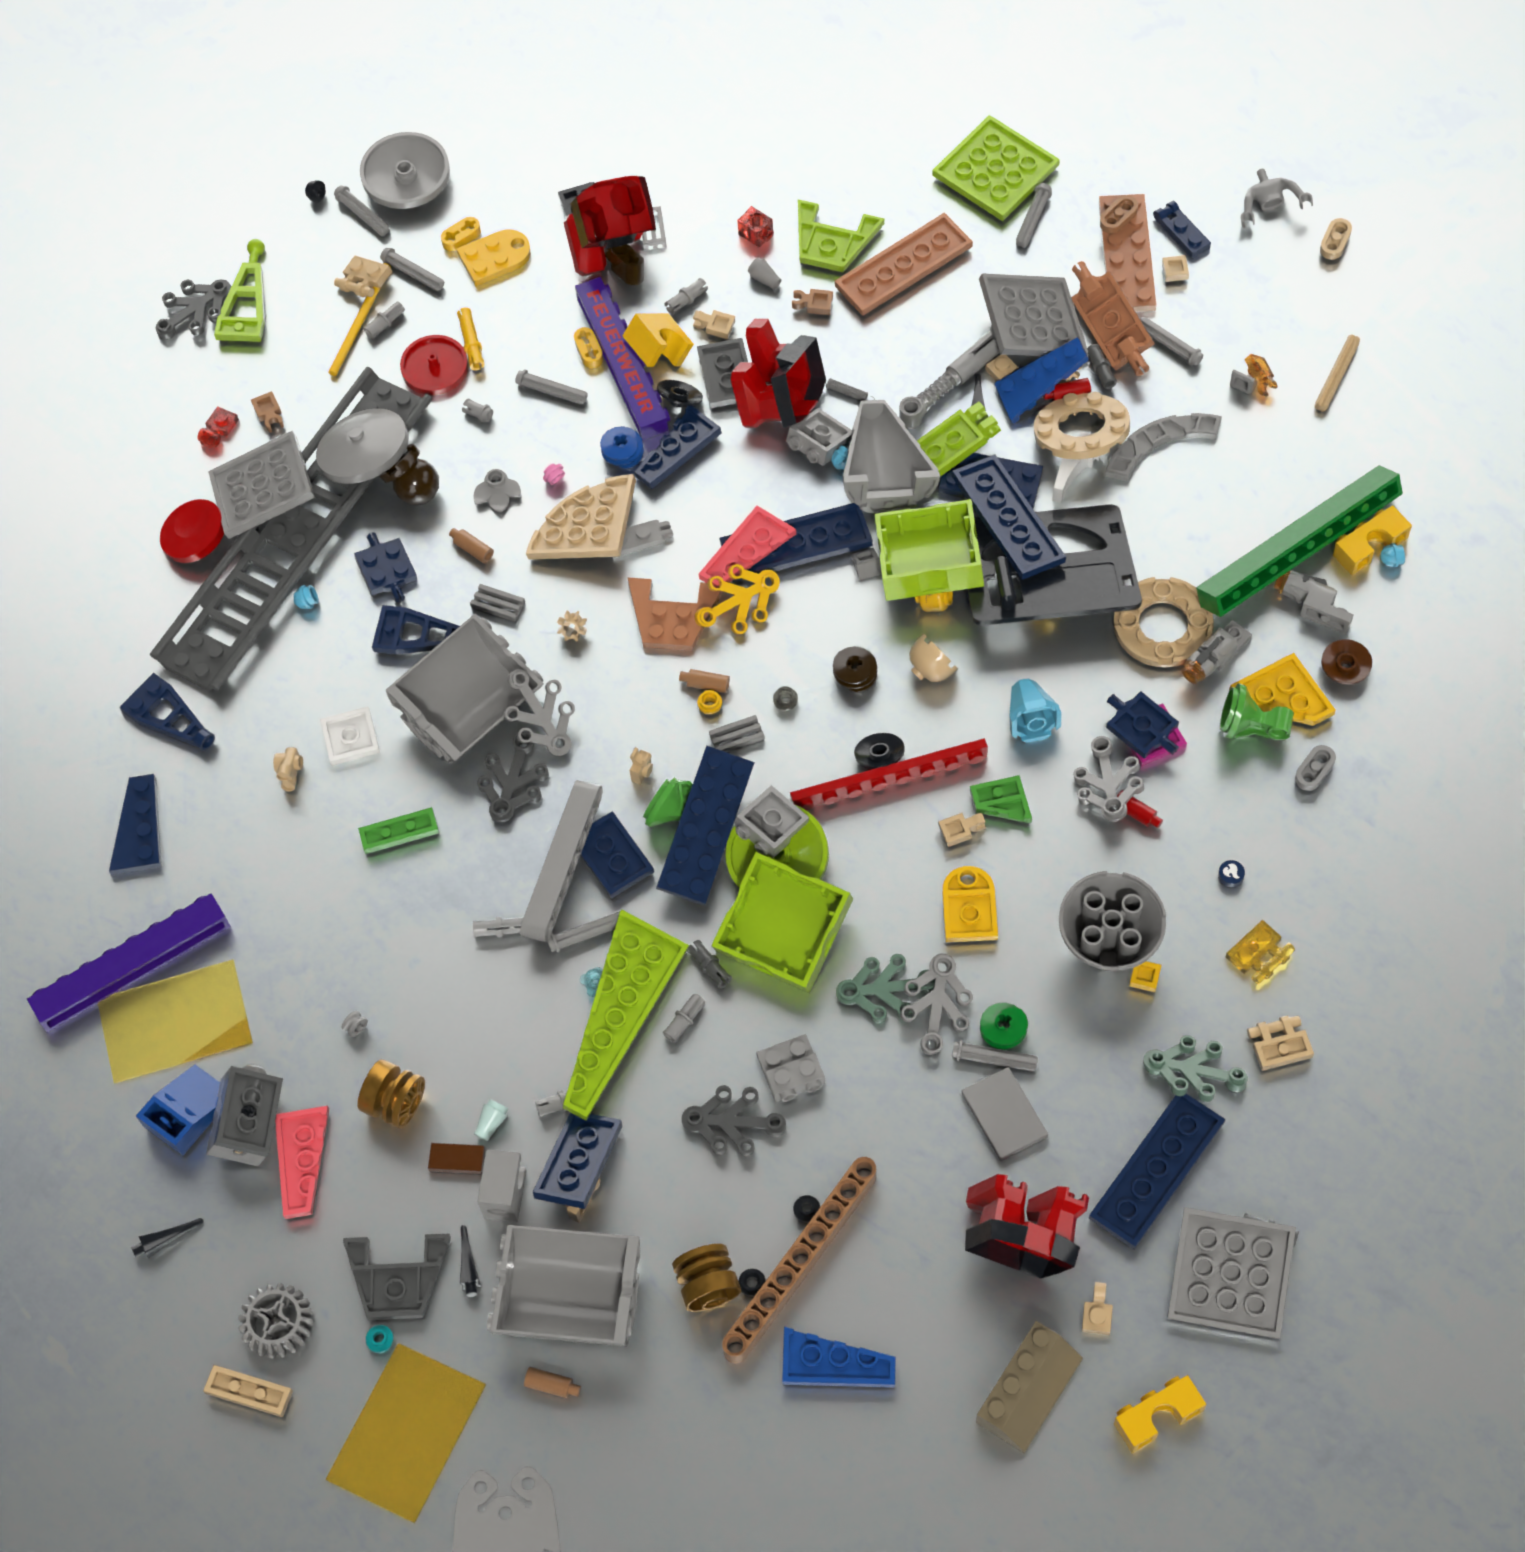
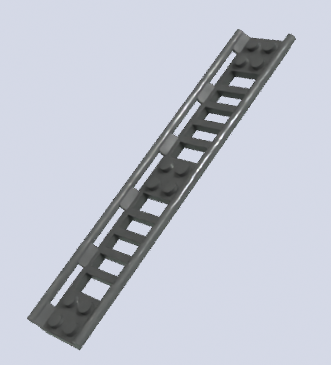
[150,366,432,691]

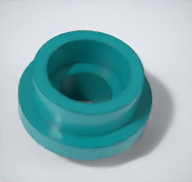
[366,1325,394,1353]

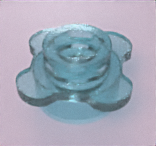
[580,967,603,997]

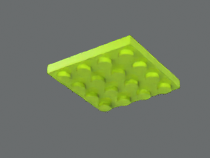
[932,114,1060,221]

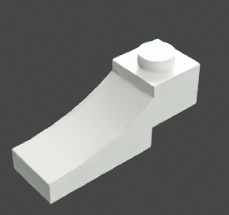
[1052,431,1100,503]

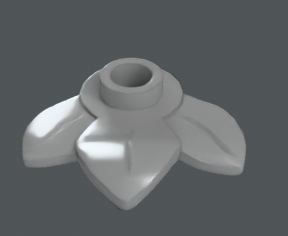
[473,469,521,512]

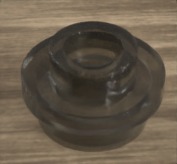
[773,686,798,711]

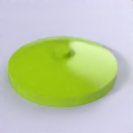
[726,805,829,889]

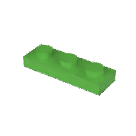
[358,807,439,854]

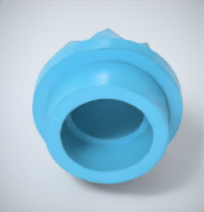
[831,445,848,470]
[1380,543,1405,568]
[294,585,319,609]

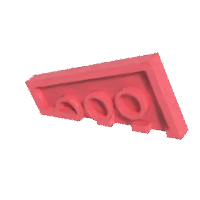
[698,506,796,588]
[275,1106,329,1219]

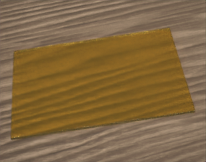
[98,959,253,1084]
[325,1343,486,1523]

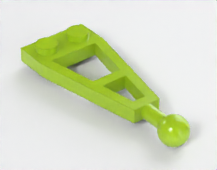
[214,238,265,342]

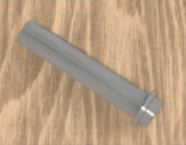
[1016,183,1052,248]
[334,185,390,237]
[380,248,445,291]
[1140,317,1204,366]
[515,369,588,405]
[547,911,620,953]
[952,1040,1038,1071]

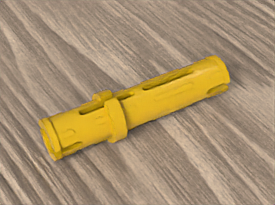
[457,307,485,371]

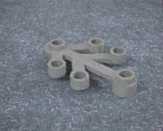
[503,669,575,756]
[1073,736,1144,822]
[900,954,973,1055]

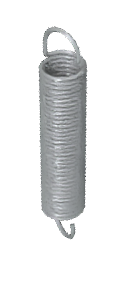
[825,378,875,401]

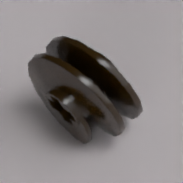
[833,646,878,693]

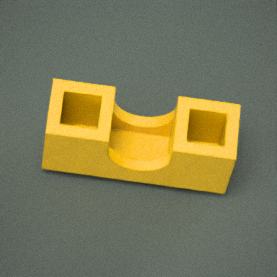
[1333,505,1412,575]
[1114,1375,1207,1453]

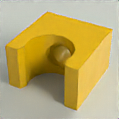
[622,313,694,367]

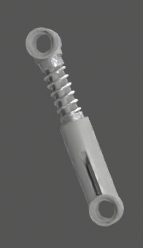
[899,325,1000,429]

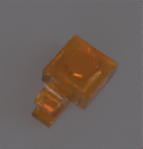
[1244,354,1278,397]

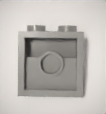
[786,408,852,466]
[735,785,809,859]
[756,1034,825,1102]

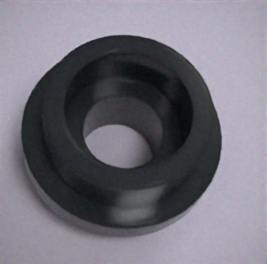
[305,180,326,203]
[793,1195,820,1223]
[738,1268,766,1297]

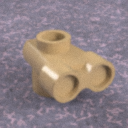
[273,747,303,792]

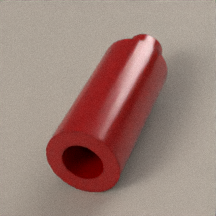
[1043,377,1091,401]
[1117,790,1163,828]

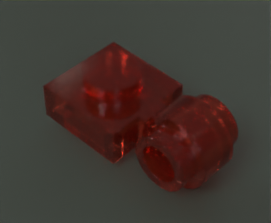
[197,406,239,448]

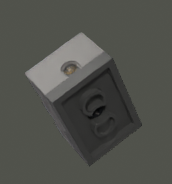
[206,1065,283,1166]

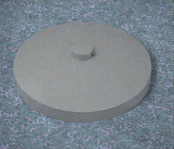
[359,132,450,209]
[316,408,409,484]

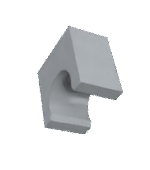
[477,1149,527,1222]

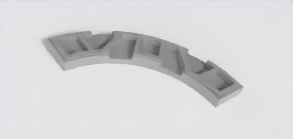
[1105,413,1222,481]

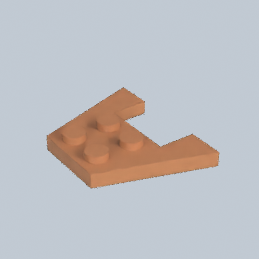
[627,577,723,651]

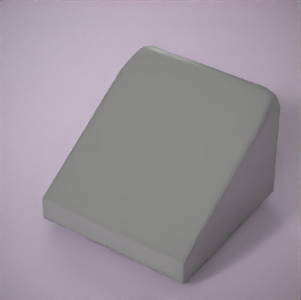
[1230,369,1258,395]
[851,548,882,580]

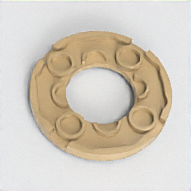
[1034,392,1130,459]
[1113,577,1214,667]

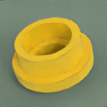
[697,690,722,715]

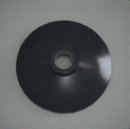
[657,380,703,407]
[854,733,905,769]

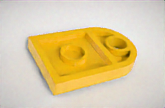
[457,229,531,287]
[942,866,998,943]

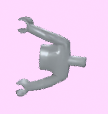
[1240,168,1313,228]

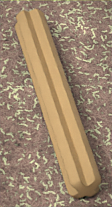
[1314,334,1360,412]

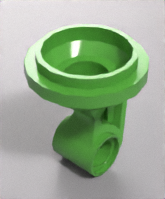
[1220,683,1294,740]
[643,777,693,828]

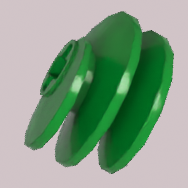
[980,1002,1028,1050]

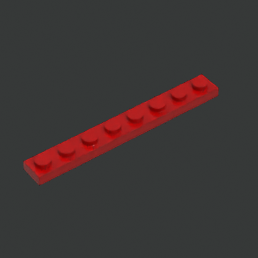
[790,738,988,811]

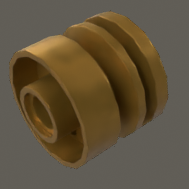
[357,1059,425,1128]
[672,1243,741,1312]

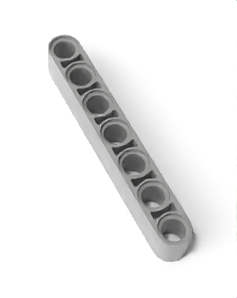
[520,780,603,942]

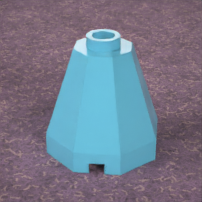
[1010,678,1061,743]

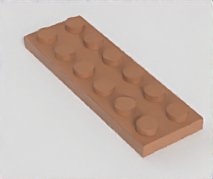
[1098,194,1157,312]
[835,212,973,316]

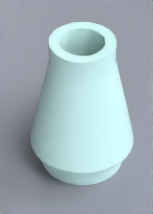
[474,1099,508,1141]

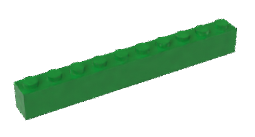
[1196,465,1403,617]

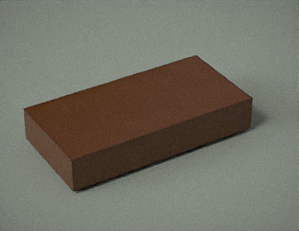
[428,1143,485,1174]

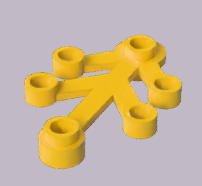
[695,564,780,634]

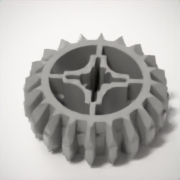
[238,1283,314,1359]

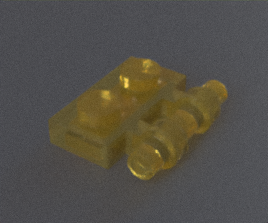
[1225,920,1295,984]

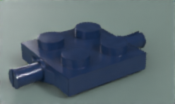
[354,532,417,603]
[1106,691,1179,759]

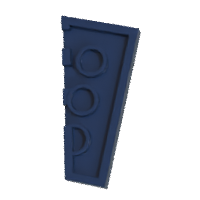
[634,406,722,490]
[109,774,162,875]

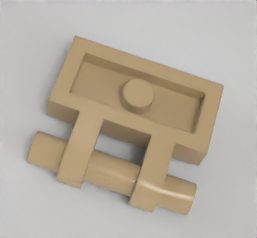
[334,255,393,297]
[1247,1016,1314,1071]

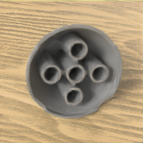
[1059,871,1166,971]

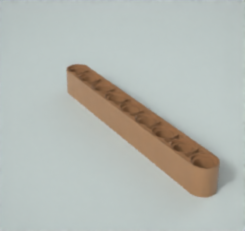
[722,1157,876,1364]

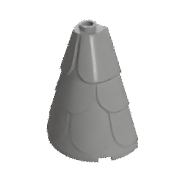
[843,400,940,514]

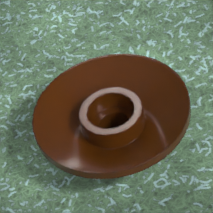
[1321,639,1372,685]

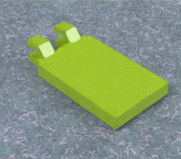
[917,401,1001,477]

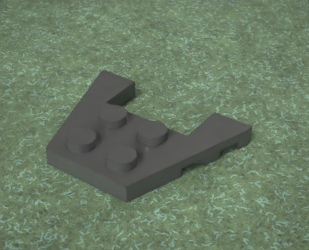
[343,1233,451,1320]

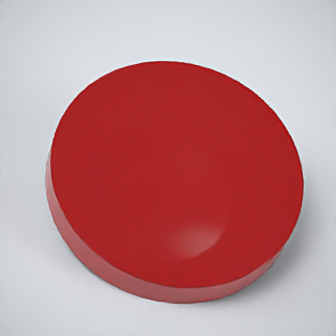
[400,335,468,396]
[160,499,224,563]

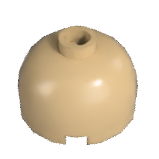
[909,633,958,682]

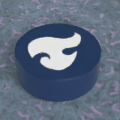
[1218,860,1245,887]

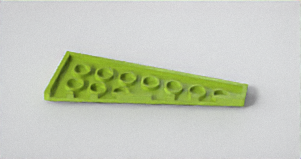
[563,910,689,1120]

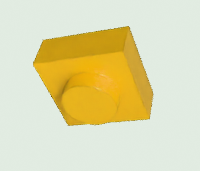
[1129,961,1162,992]

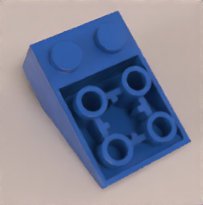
[136,1064,220,1156]

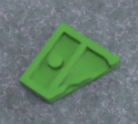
[970,775,1032,823]

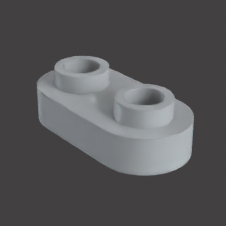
[1295,745,1336,791]

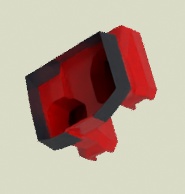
[563,175,656,277]
[731,318,826,428]
[965,1174,1089,1279]

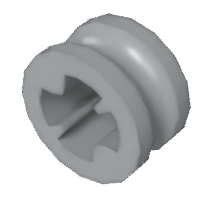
[341,1011,368,1037]

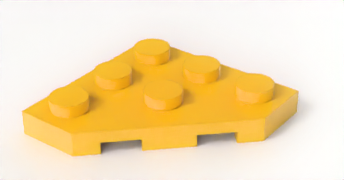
[1229,653,1336,726]

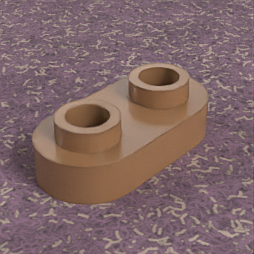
[1100,195,1138,234]

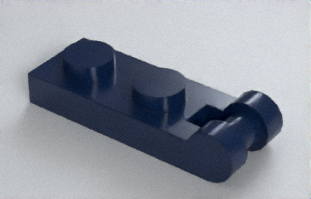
[1153,200,1211,259]

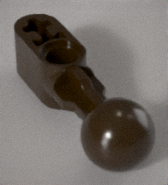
[594,231,644,285]

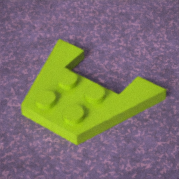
[797,199,885,273]

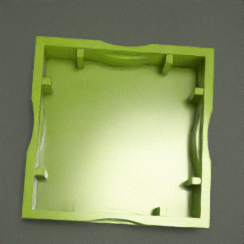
[875,499,984,601]
[711,852,853,993]

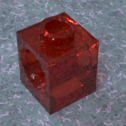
[737,206,774,248]

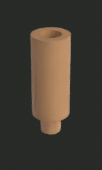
[449,528,494,564]
[679,669,730,694]
[524,1367,581,1399]

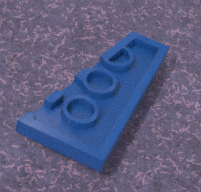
[994,337,1089,424]
[782,1327,896,1388]

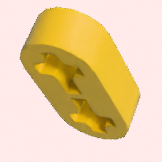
[441,217,481,251]
[574,327,603,369]

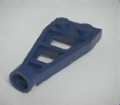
[372,605,460,655]
[119,673,215,751]

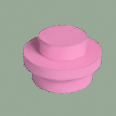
[543,463,565,485]

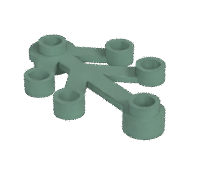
[836,954,935,1023]
[1143,1035,1248,1102]

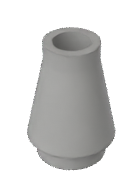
[747,257,782,290]

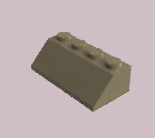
[976,1321,1083,1454]

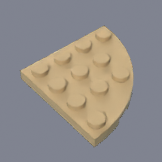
[526,474,636,560]

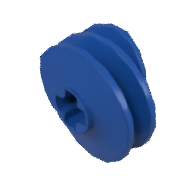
[600,426,644,469]

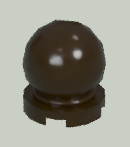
[379,443,439,506]

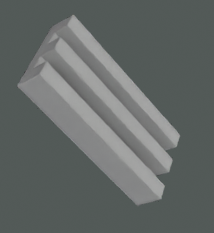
[642,206,667,250]
[470,584,525,622]
[709,715,765,752]

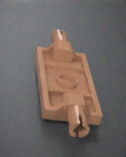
[1071,261,1155,376]

